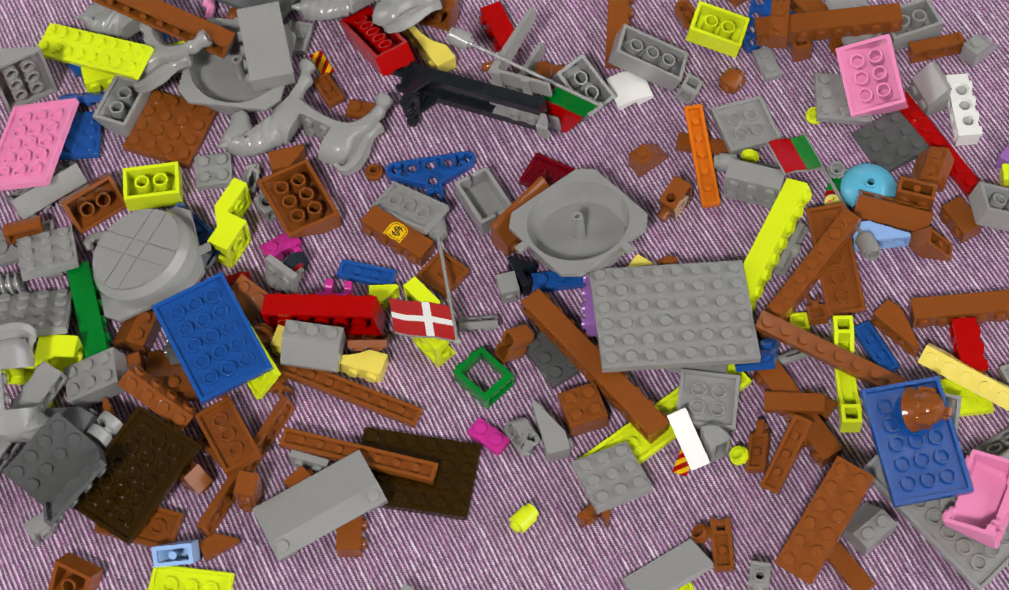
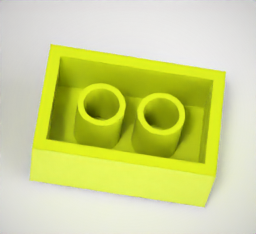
[685,0,750,58]
[122,161,184,211]

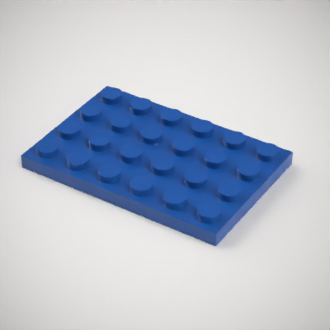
[151,272,273,405]
[859,376,974,508]

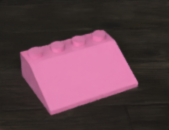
[835,34,908,117]

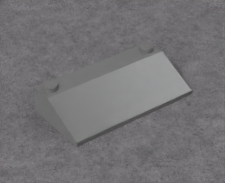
[252,450,388,562]

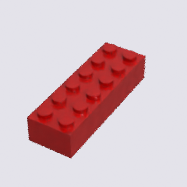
[339,6,415,76]
[261,293,386,336]

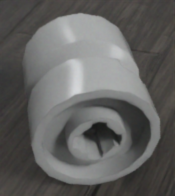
[86,411,123,449]

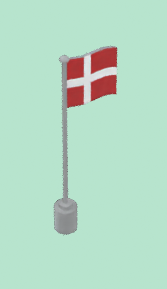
[389,216,461,345]

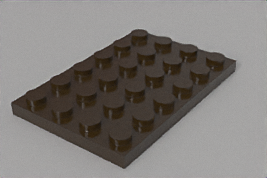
[73,405,203,546]
[361,427,482,521]

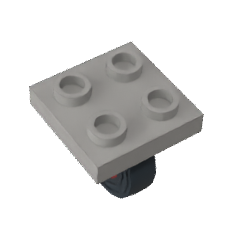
[265,252,308,294]

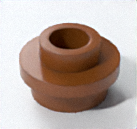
[364,164,383,182]
[691,524,711,544]

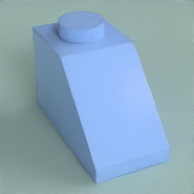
[151,539,201,568]

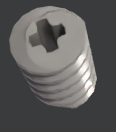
[0,272,24,295]

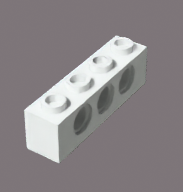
[945,73,983,146]

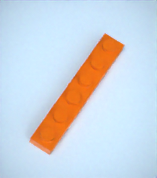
[684,104,721,209]

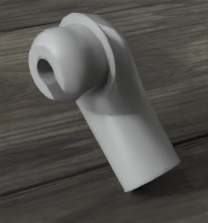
[82,230,106,251]

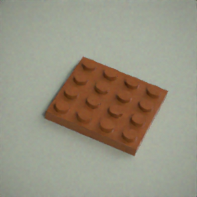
[122,90,219,169]

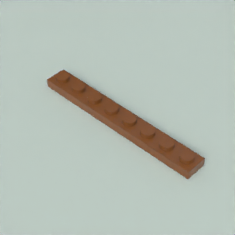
[754,310,906,387]
[275,353,423,428]
[196,396,296,537]
[279,427,439,484]

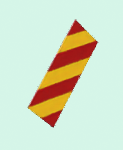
[309,50,335,75]
[672,448,690,477]

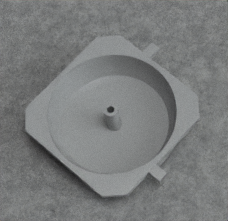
[176,17,297,116]
[509,169,648,277]
[92,206,212,323]

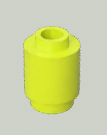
[509,503,539,533]

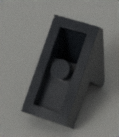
[507,256,537,296]

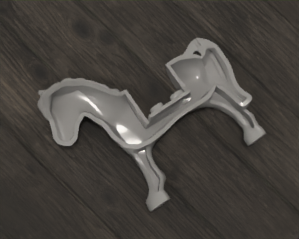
[75,0,212,93]
[291,0,442,34]
[218,58,393,176]
[0,320,50,442]

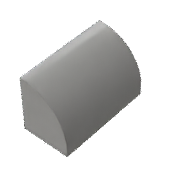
[700,425,731,463]

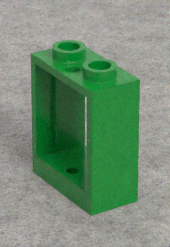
[453,346,515,409]

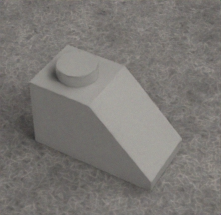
[960,34,998,67]

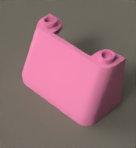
[942,449,1009,549]

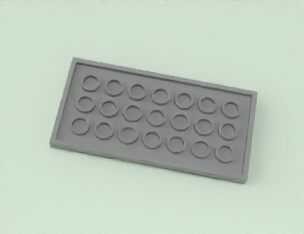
[862,454,1009,590]

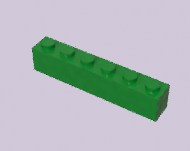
[67,261,111,359]

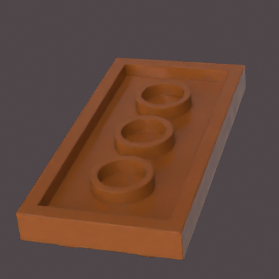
[194,396,263,477]
[94,507,185,548]

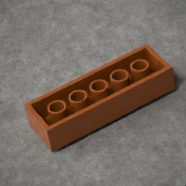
[774,456,876,586]

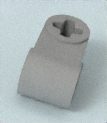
[504,417,540,457]

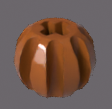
[252,323,275,350]

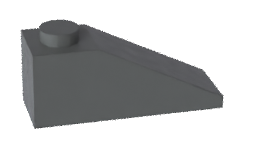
[44,407,100,434]

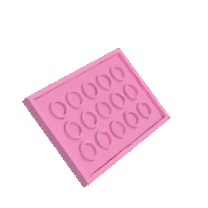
[0,98,79,191]

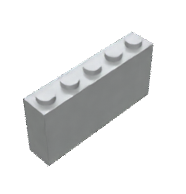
[234,1,296,92]

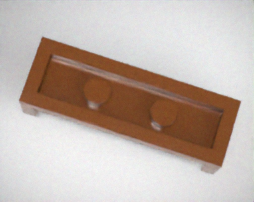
[906,31,965,64]

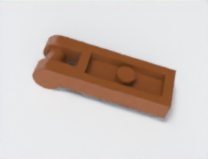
[709,517,735,573]

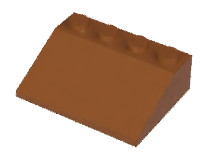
[257,159,341,239]
[146,350,227,402]

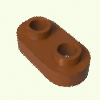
[674,0,695,30]

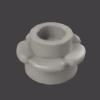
[827,161,846,179]

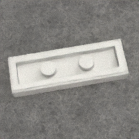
[667,407,710,471]

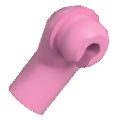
[203,0,216,20]

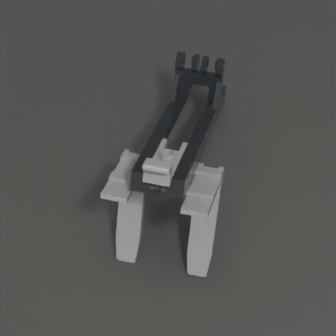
[391,7,562,139]

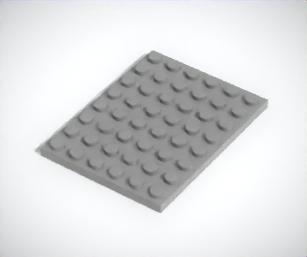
[588,260,761,373]

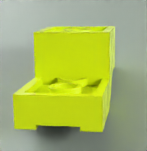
[207,178,252,269]
[403,276,456,368]
[3,335,85,385]

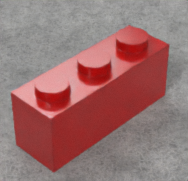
[478,1,520,54]
[949,317,988,374]

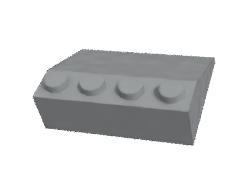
[0,46,58,113]

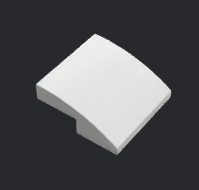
[606,71,654,110]

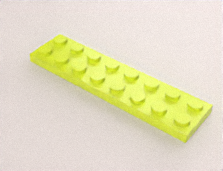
[37,23,154,81]

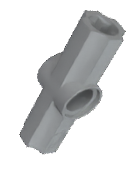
[773,222,809,276]

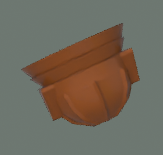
[901,386,953,432]

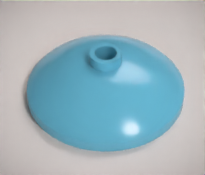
[840,163,897,210]

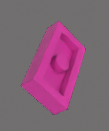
[467,417,511,457]

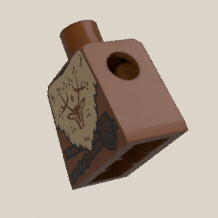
[656,175,693,222]

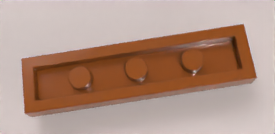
[759,414,814,496]

